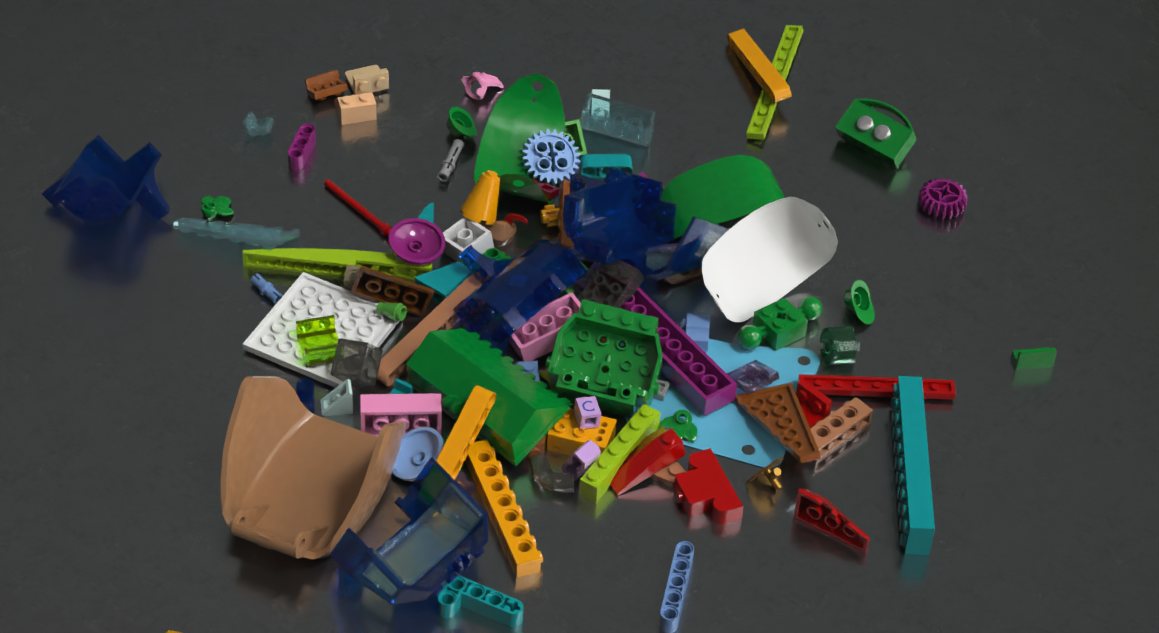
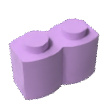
[562,440,601,481]

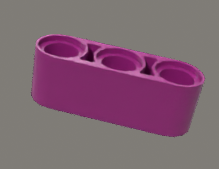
[288,123,316,171]

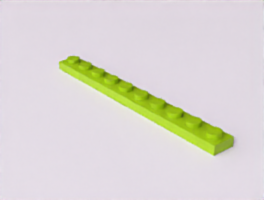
[746,25,803,140]

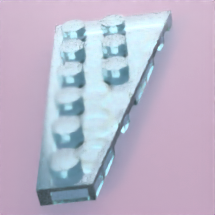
[173,217,300,249]

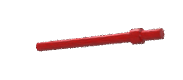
[324,179,392,236]

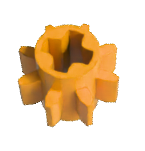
[540,204,560,227]

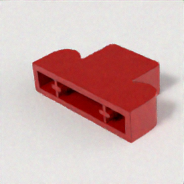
[674,448,744,524]

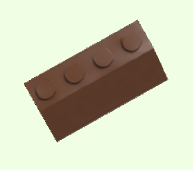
[350,265,434,317]

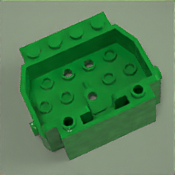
[546,299,663,418]

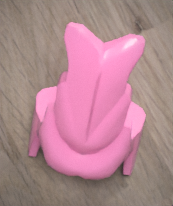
[461,72,504,100]

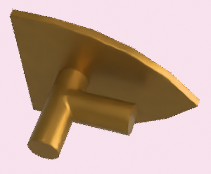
[746,457,784,491]

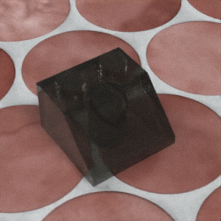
[330,338,383,390]

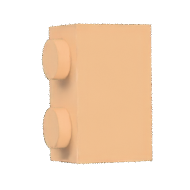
[334,92,377,125]

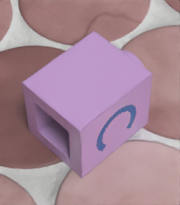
[573,396,601,430]

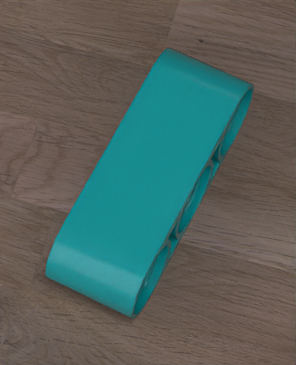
[580,154,633,179]

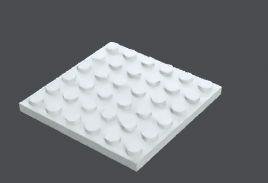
[242,272,400,388]

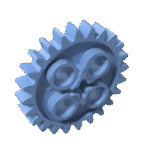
[521,129,580,186]

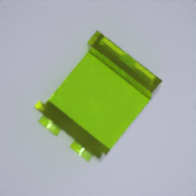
[296,315,345,368]

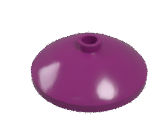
[388,218,445,265]

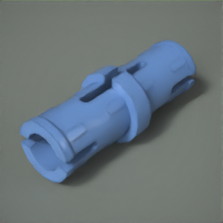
[250,274,283,305]

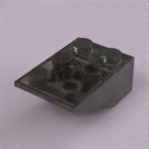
[578,253,644,308]

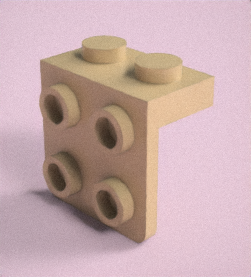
[345,65,389,95]

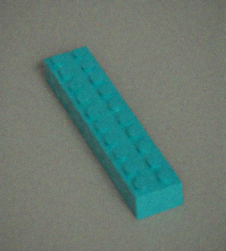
[890,376,935,555]

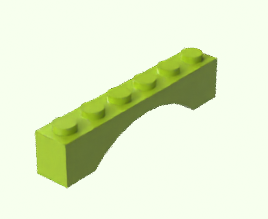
[579,404,661,504]

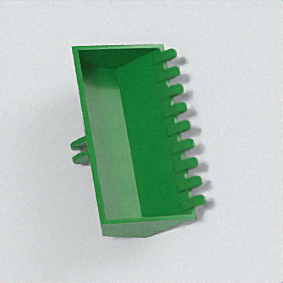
[406,328,571,466]

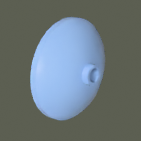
[393,427,444,481]

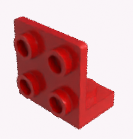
[796,379,832,428]

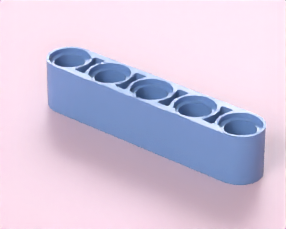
[659,541,694,633]

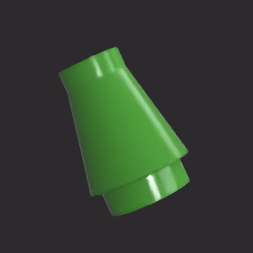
[377,302,407,322]

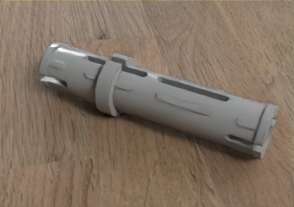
[437,139,464,182]

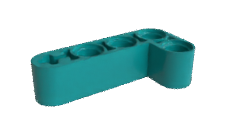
[438,576,524,627]

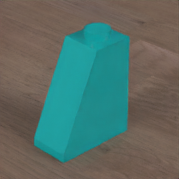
[415,262,473,305]

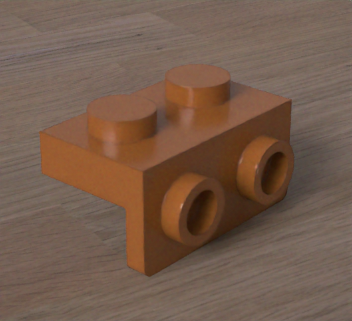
[305,69,348,101]

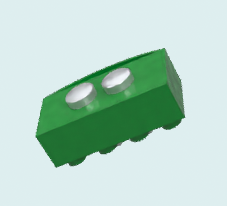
[835,99,917,168]

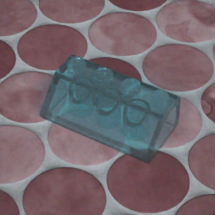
[580,93,656,148]

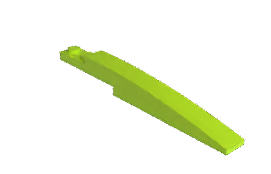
[242,248,432,280]

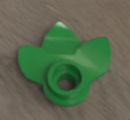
[201,196,234,218]
[659,410,698,443]

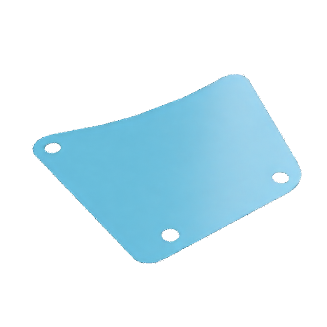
[620,339,820,467]

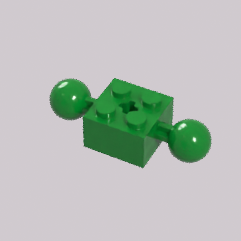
[737,296,822,351]

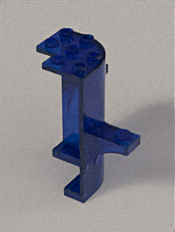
[42,135,172,223]
[563,173,676,287]
[453,239,587,345]

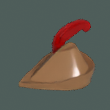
[478,214,528,246]

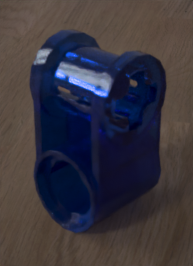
[296,378,315,414]

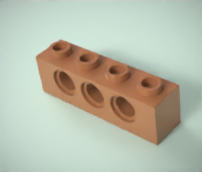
[810,397,873,462]

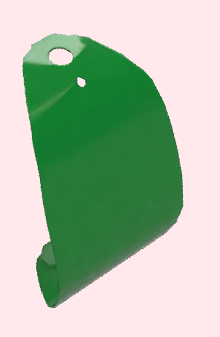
[474,73,565,204]
[653,155,785,244]

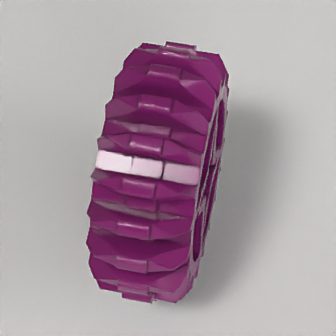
[918,178,968,220]

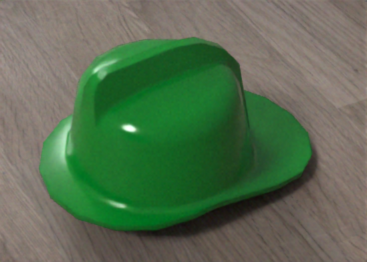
[446,107,477,137]
[844,280,875,324]

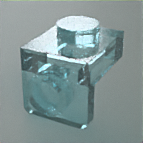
[243,112,275,136]

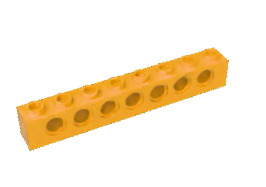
[465,439,543,578]

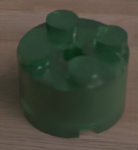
[820,325,860,366]

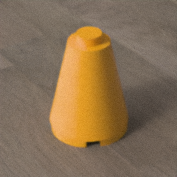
[460,170,500,225]

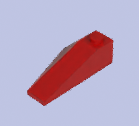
[610,427,685,496]
[794,489,870,553]

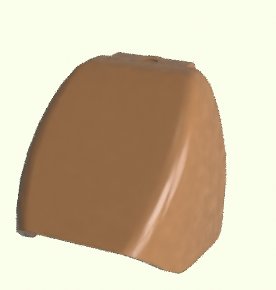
[221,376,407,559]

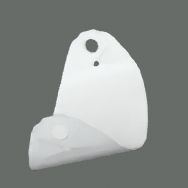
[702,197,838,322]

